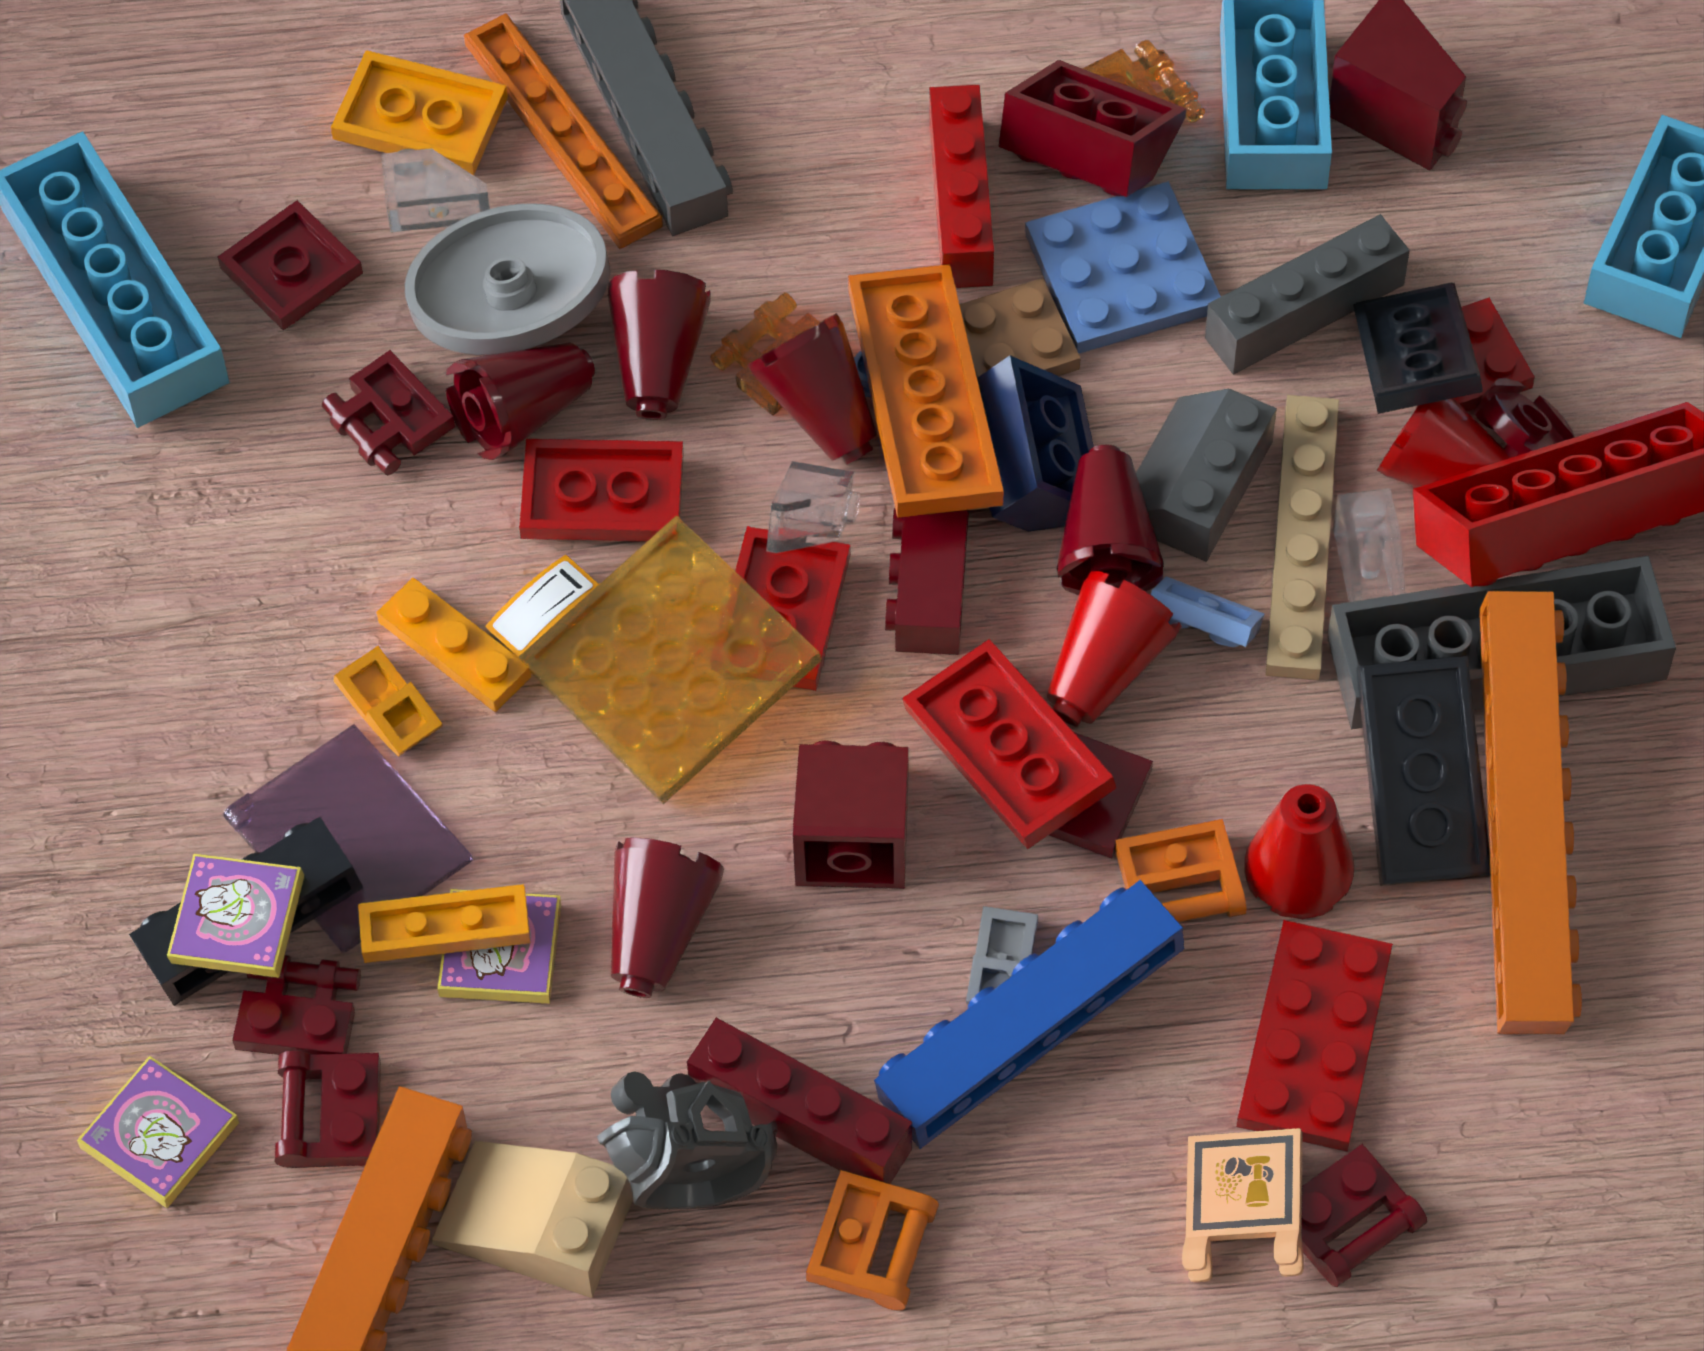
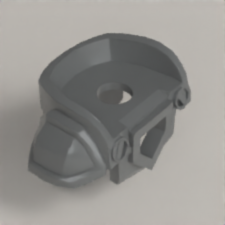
[597,1071,778,1210]

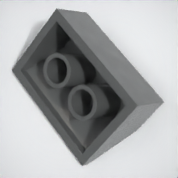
[1136,388,1277,562]

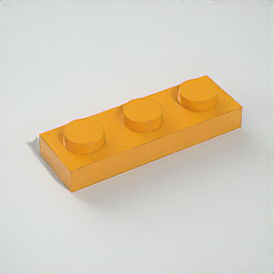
[376,577,532,713]
[358,884,531,963]

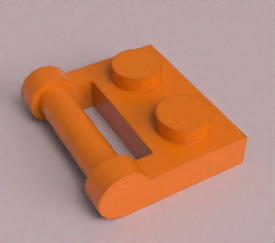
[1115,819,1247,922]
[806,1170,939,1311]

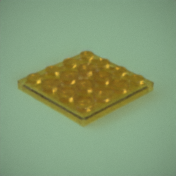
[519,515,822,804]

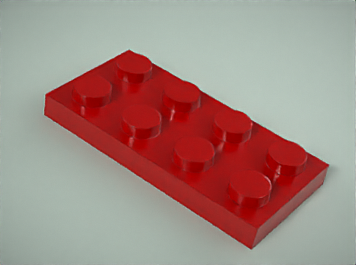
[902,639,1117,850]
[1236,920,1393,1152]

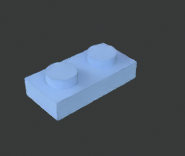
[1151,576,1265,647]

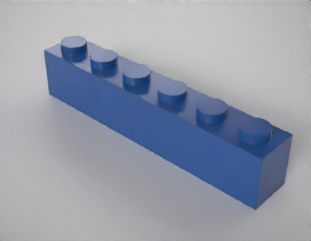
[874,880,1184,1149]

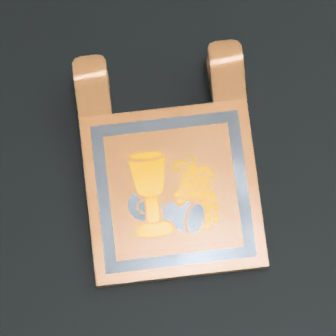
[1182,1128,1304,1282]

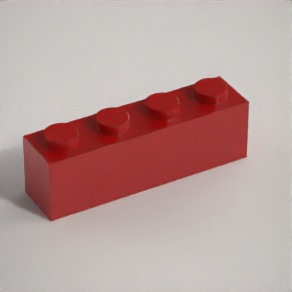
[929,85,994,288]

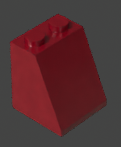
[1329,0,1467,171]
[792,740,909,889]

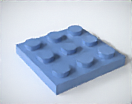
[1025,181,1221,353]

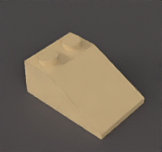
[432,1141,633,1298]

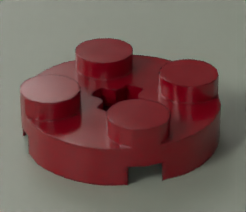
[1474,378,1575,458]

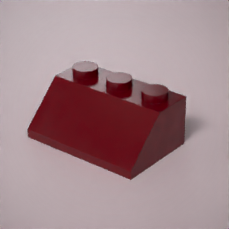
[998,60,1187,197]

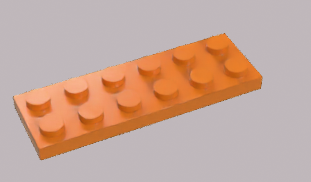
[848,264,1004,518]

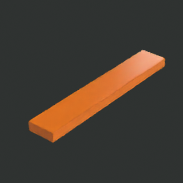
[464,13,663,249]

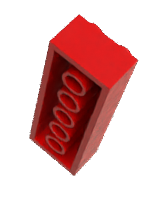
[1413,402,1704,587]

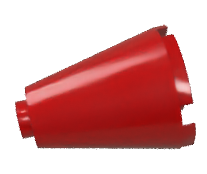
[1377,398,1510,487]
[1047,571,1182,727]
[1244,784,1355,920]

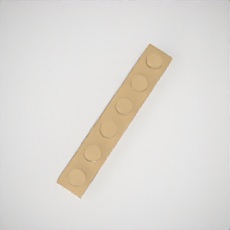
[1265,395,1339,680]

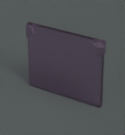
[223,724,473,952]

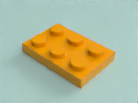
[331,50,508,175]

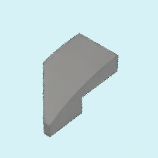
[966,906,1038,1004]

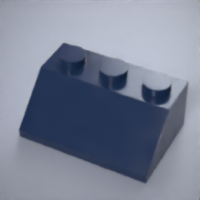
[977,355,1094,532]

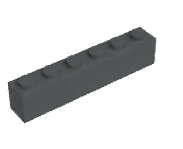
[560,0,733,237]

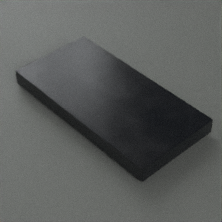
[1353,282,1483,414]
[1356,656,1491,886]

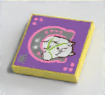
[167,854,305,978]
[438,889,561,1004]
[77,1056,239,1208]

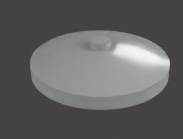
[405,204,610,355]

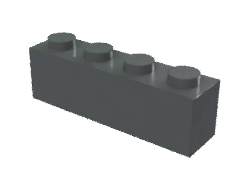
[1205,214,1410,375]

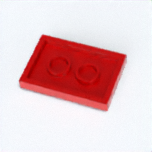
[519,439,684,542]
[711,526,851,691]

